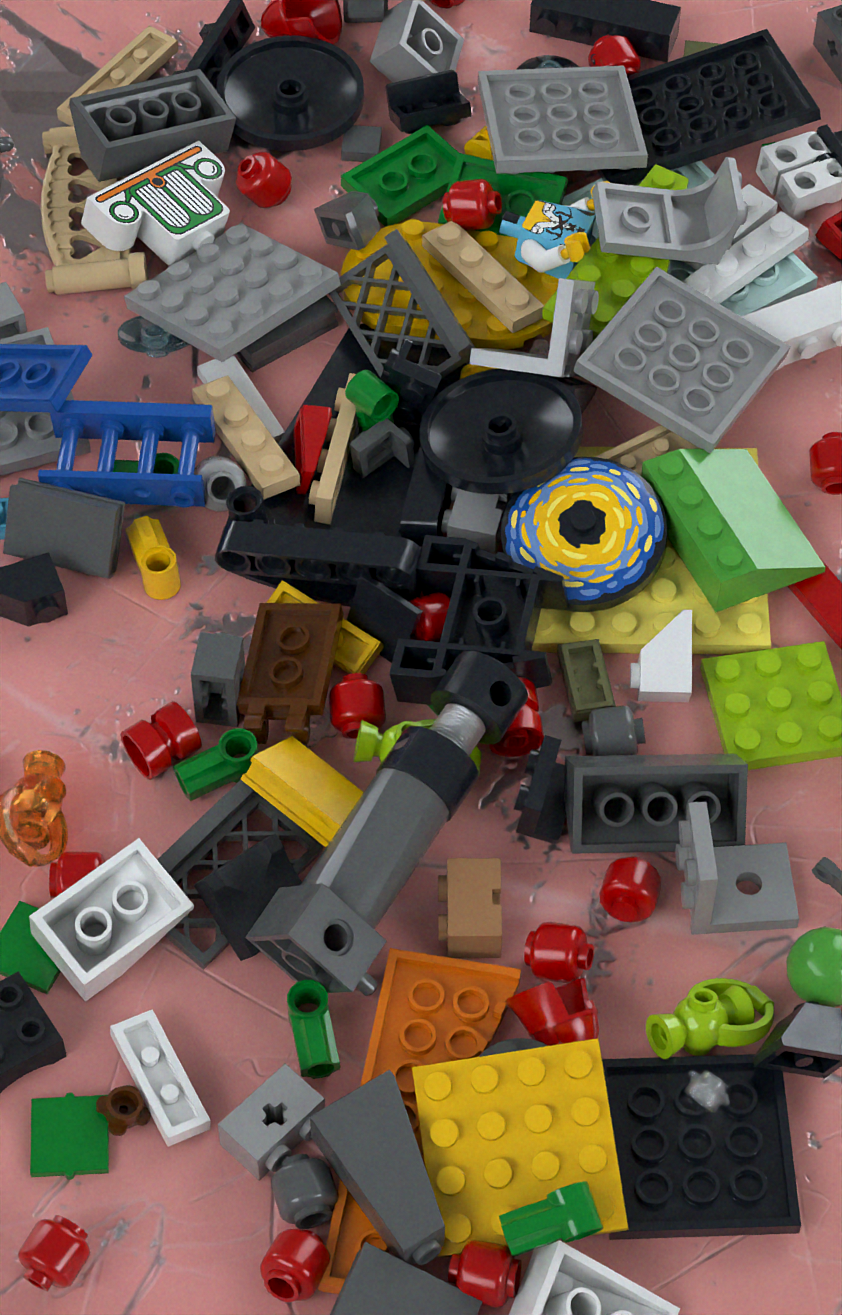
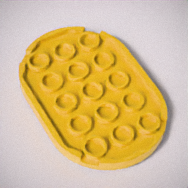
[341,219,559,350]

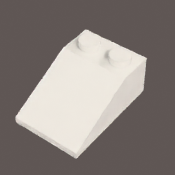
[29,838,194,1002]
[509,1241,680,1315]

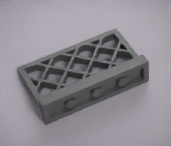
[328,229,476,379]
[157,780,323,970]

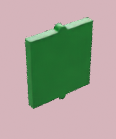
[0,901,61,994]
[30,1093,109,1180]

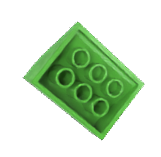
[641,449,826,613]

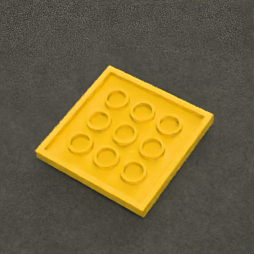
[412,1038,629,1259]

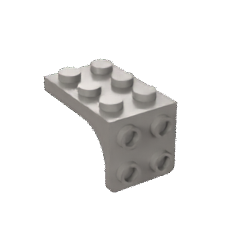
[592,157,748,265]

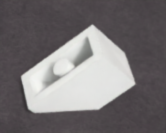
[630,610,692,702]

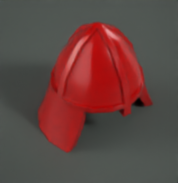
[261,0,342,44]
[505,978,599,1046]

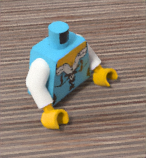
[499,181,610,279]

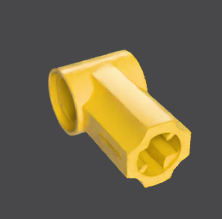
[125,515,181,600]

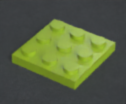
[700,641,842,770]

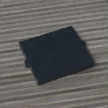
[346,573,422,663]

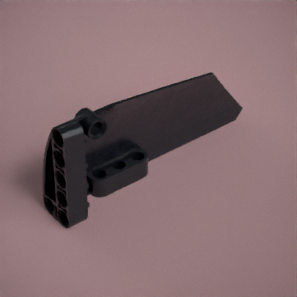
[215,323,467,607]

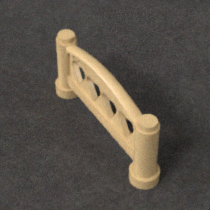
[41,126,149,295]

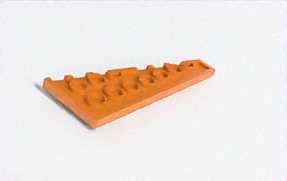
[318,948,521,1294]

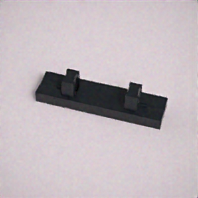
[172,0,255,90]

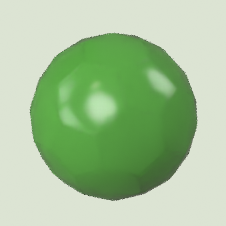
[786,926,842,1007]

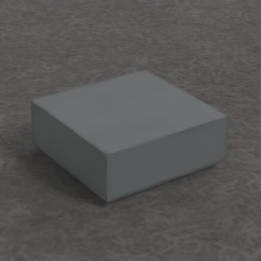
[341,125,382,162]

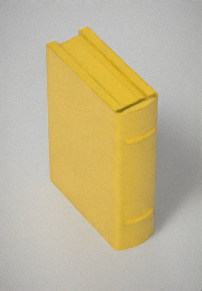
[240,736,364,847]

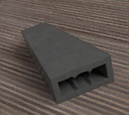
[310,1069,445,1265]

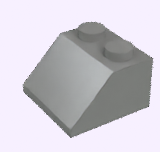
[370,0,464,83]

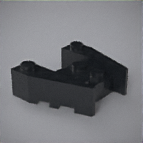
[389,535,569,705]

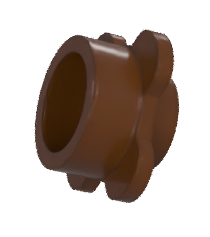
[96,1085,151,1136]

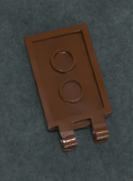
[237,603,344,745]

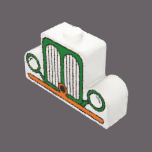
[81,141,230,266]

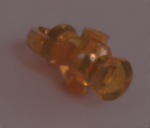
[0,750,68,867]

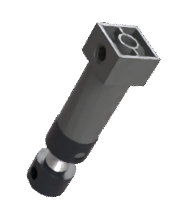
[245,651,528,996]

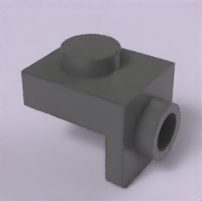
[349,418,415,478]

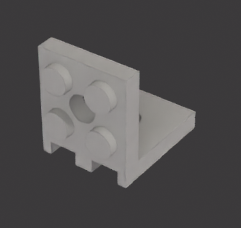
[469,278,599,377]
[675,802,799,935]

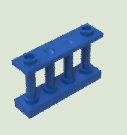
[38,400,216,508]

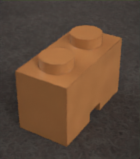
[438,858,502,958]

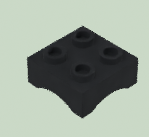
[194,833,302,961]
[0,971,66,1093]

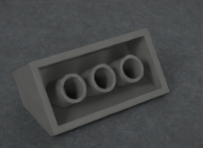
[69,69,236,182]
[564,754,748,854]

